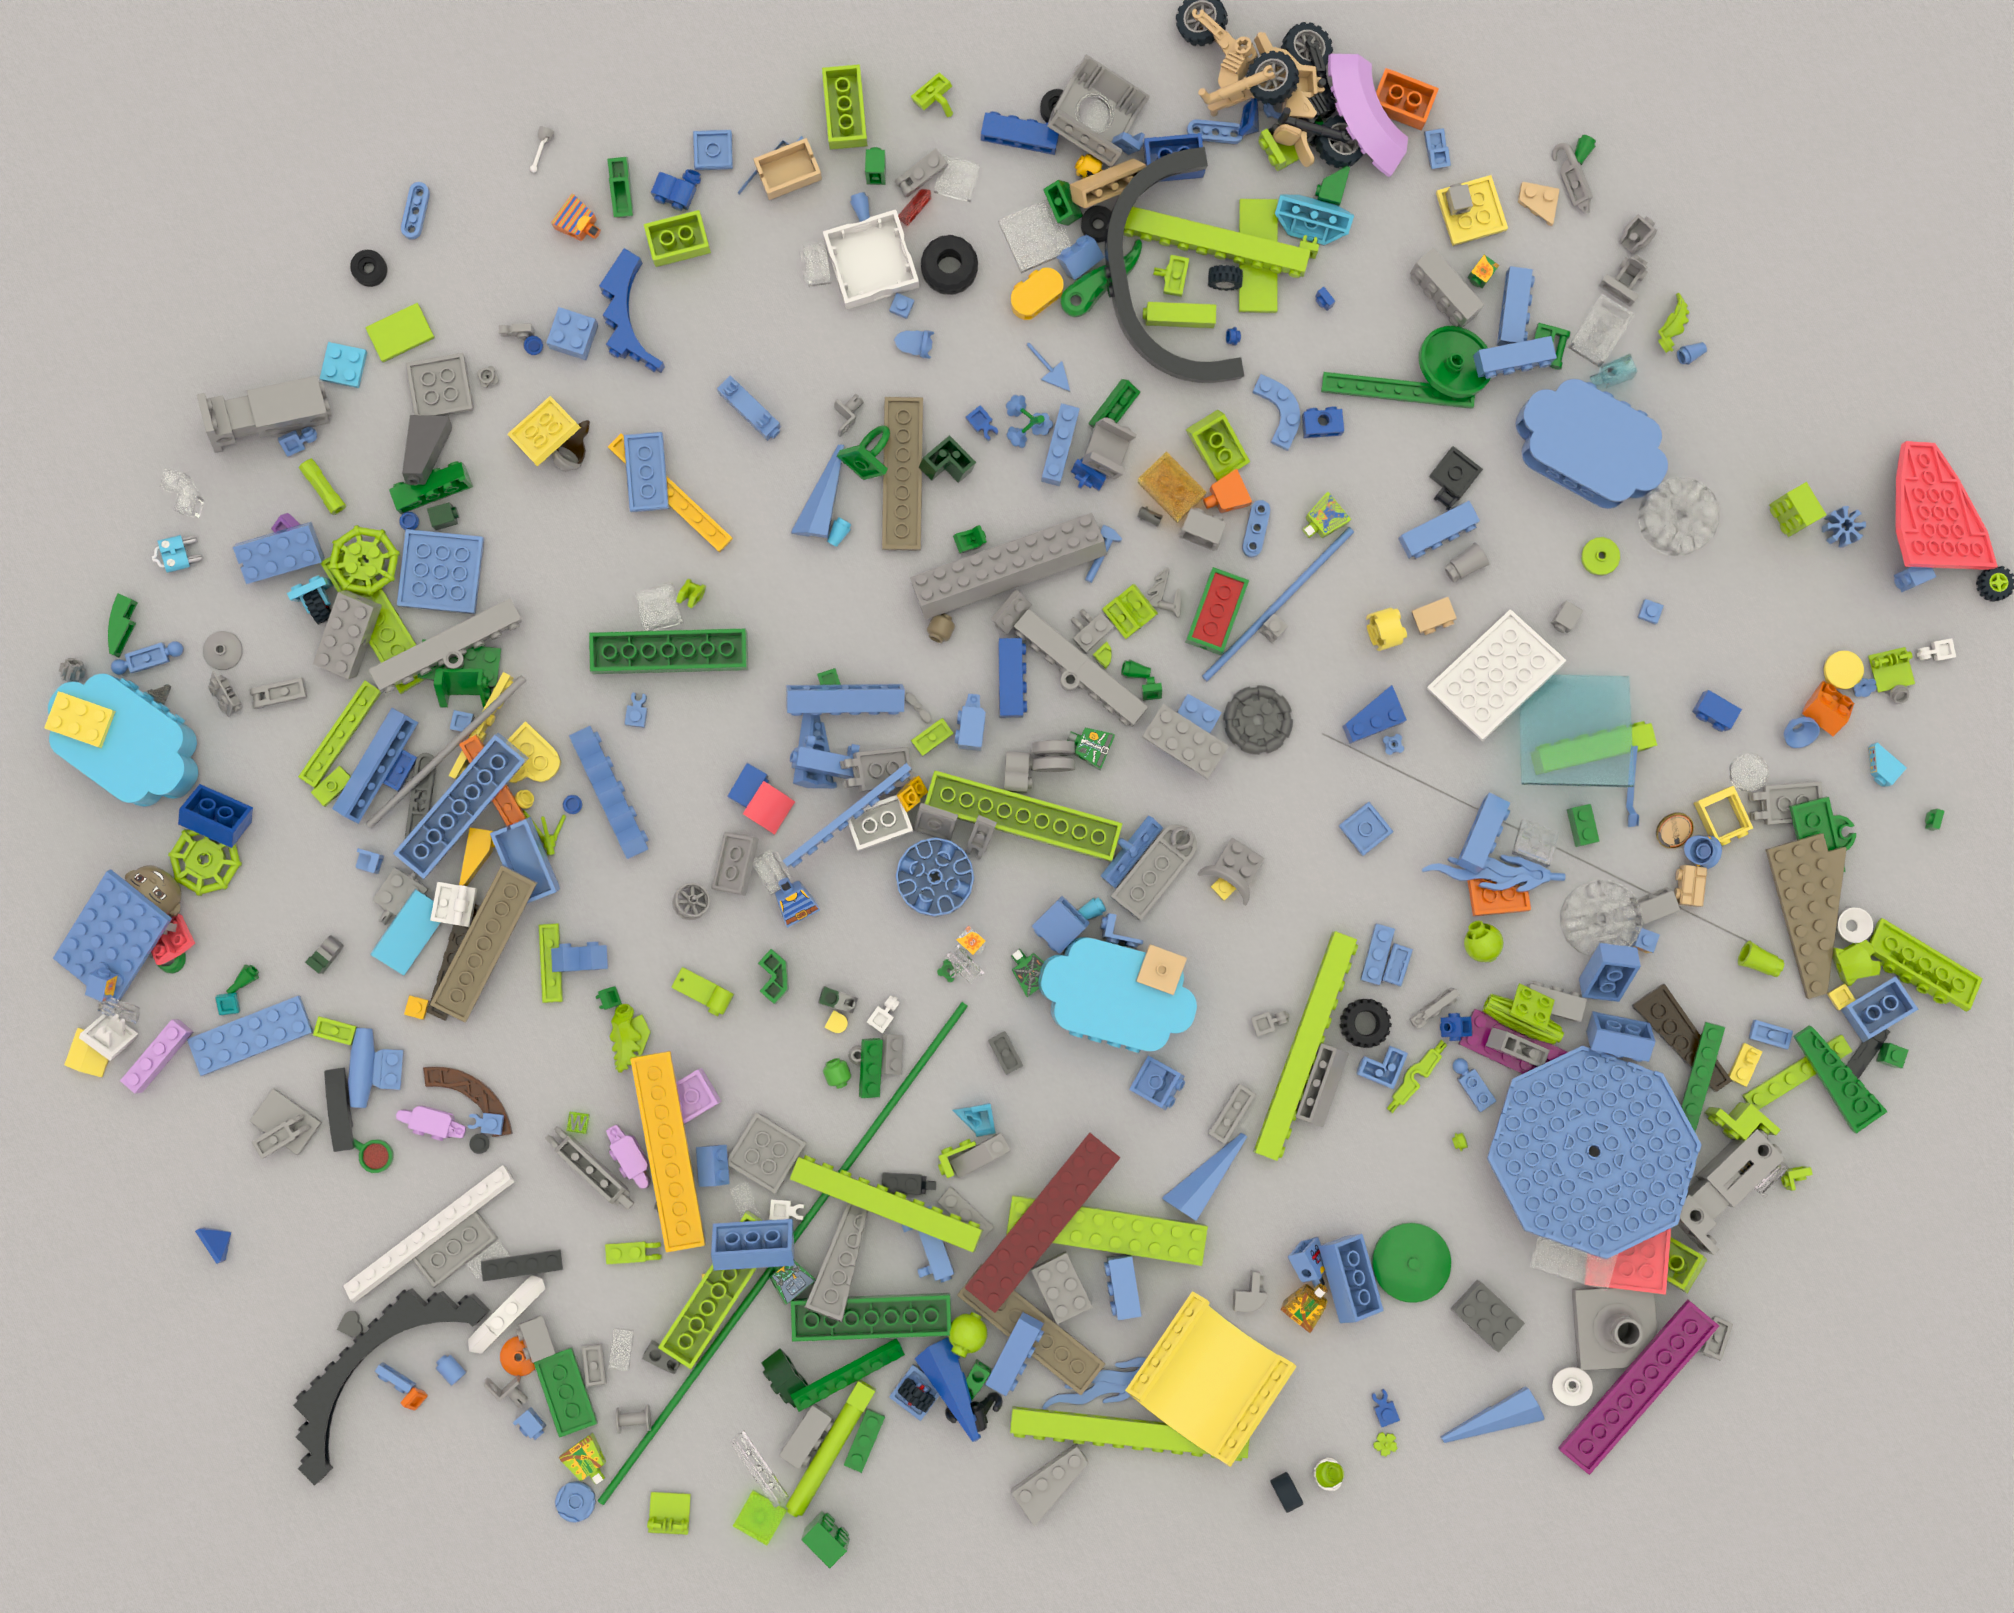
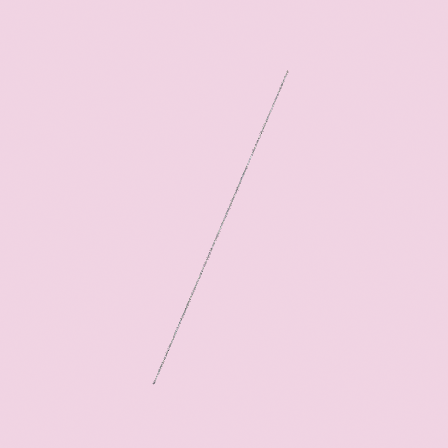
[1322,733,1748,942]

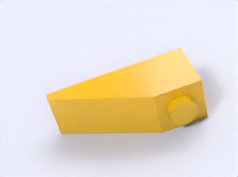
[459,827,496,886]

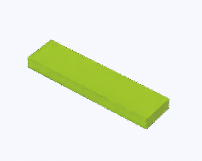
[538,923,563,1003]

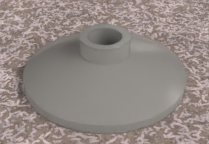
[203,631,242,670]

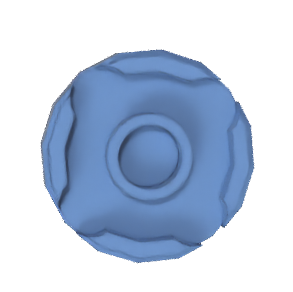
[555,1481,596,1523]

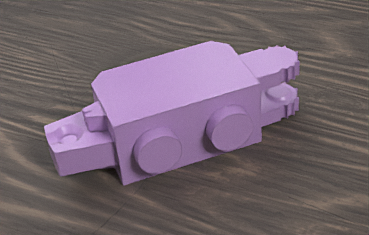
[396,1105,467,1141]
[606,1125,651,1189]

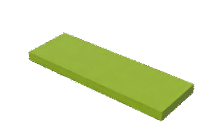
[1239,199,1278,313]

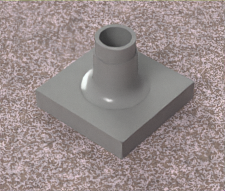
[1572,1287,1657,1370]

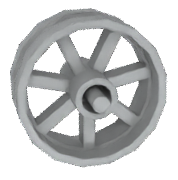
[672,883,710,920]

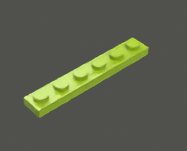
[298,680,381,788]
[1742,1035,1852,1110]

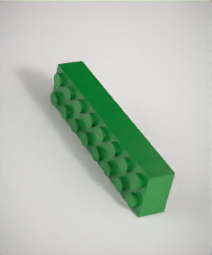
[589,628,748,674]
[791,1293,951,1342]

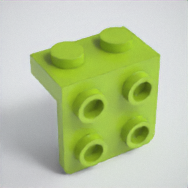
[1258,128,1299,172]

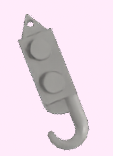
[1552,143,1593,213]

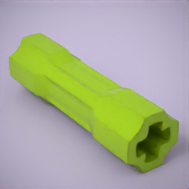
[298,458,346,515]

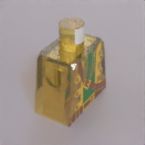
[1280,1283,1328,1333]

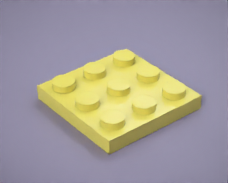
[1436,175,1508,246]
[508,396,581,466]

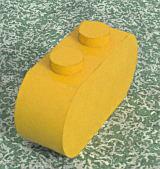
[1011,268,1063,320]

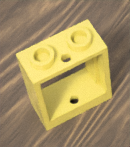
[1693,786,1753,846]

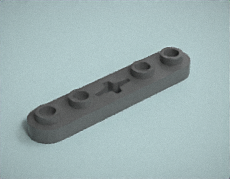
[405,753,436,839]

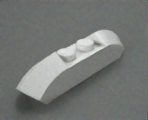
[468,1275,546,1354]

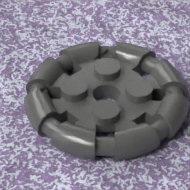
[1223,685,1293,755]

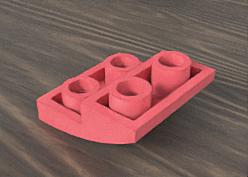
[743,781,795,835]
[151,914,195,965]

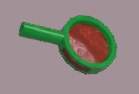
[353,1138,394,1173]

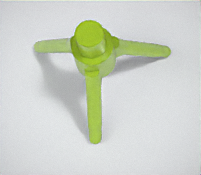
[523,810,566,855]

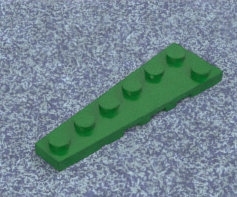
[1793,1025,1887,1133]

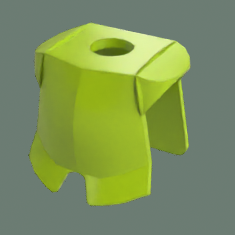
[1832,940,1881,986]

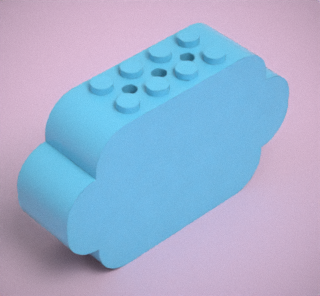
[48,674,198,807]
[1038,937,1197,1053]

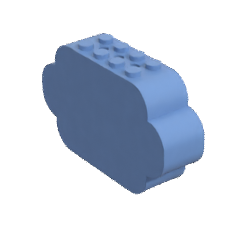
[1516,379,1668,509]

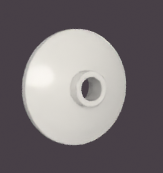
[1552,1367,1593,1406]

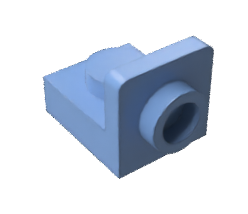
[1112,132,1145,155]

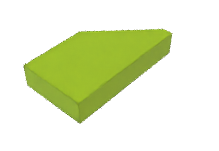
[630,1014,651,1056]

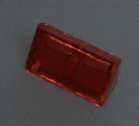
[898,189,932,226]

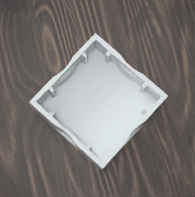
[823,210,919,310]

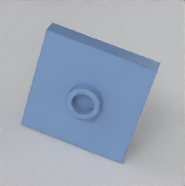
[693,130,733,170]
[1339,802,1393,856]

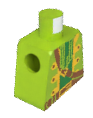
[559,1432,606,1485]

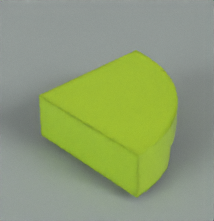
[1092,641,1112,669]

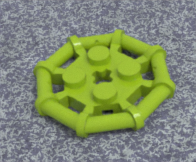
[327,525,400,596]
[168,829,242,896]

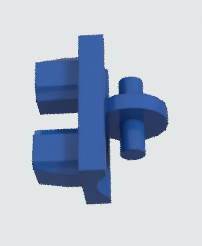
[1071,457,1106,491]

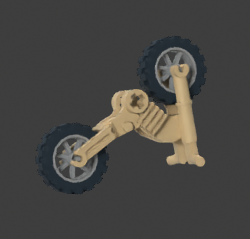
[1176,0,1299,116]

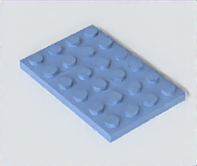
[53,869,172,1007]

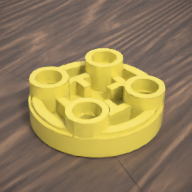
[1824,651,1864,690]

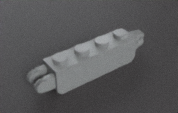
[545,1126,634,1210]

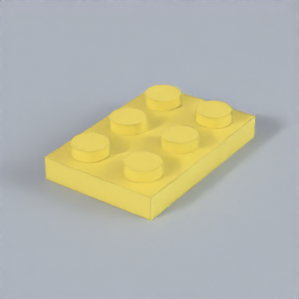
[44,691,116,748]

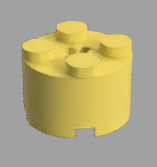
[1366,607,1407,651]

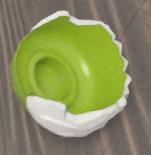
[1314,1457,1344,1491]

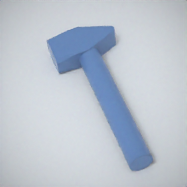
[1085,525,1122,583]

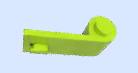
[671,967,734,1017]

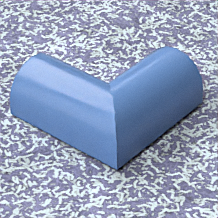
[1356,1045,1408,1089]

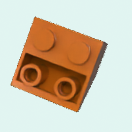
[1802,681,1855,736]

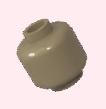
[927,613,955,643]

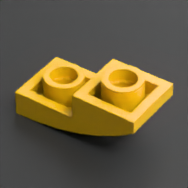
[897,776,928,812]

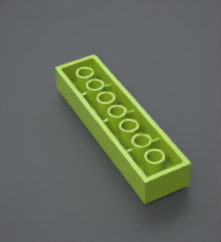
[658,1210,763,1369]

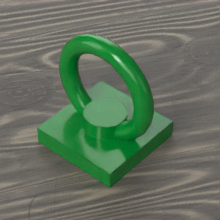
[837,425,890,480]

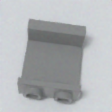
[1082,417,1137,479]

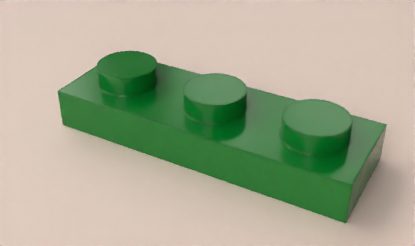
[859,1038,883,1098]
[844,1408,885,1473]

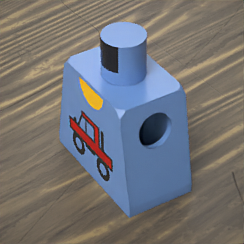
[1288,1237,1325,1289]

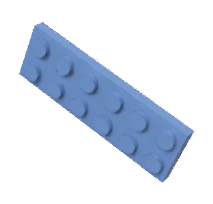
[187,996,313,1076]

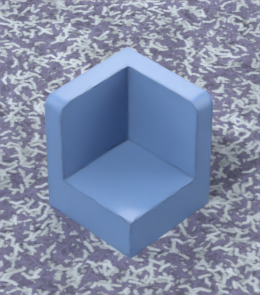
[356,848,384,874]

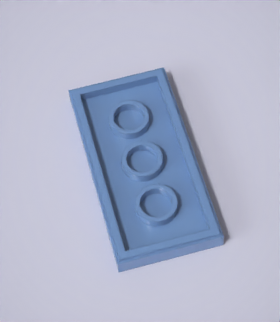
[624,432,669,512]

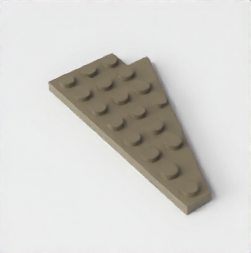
[1765,833,1846,999]

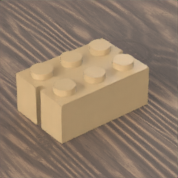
[753,138,822,200]

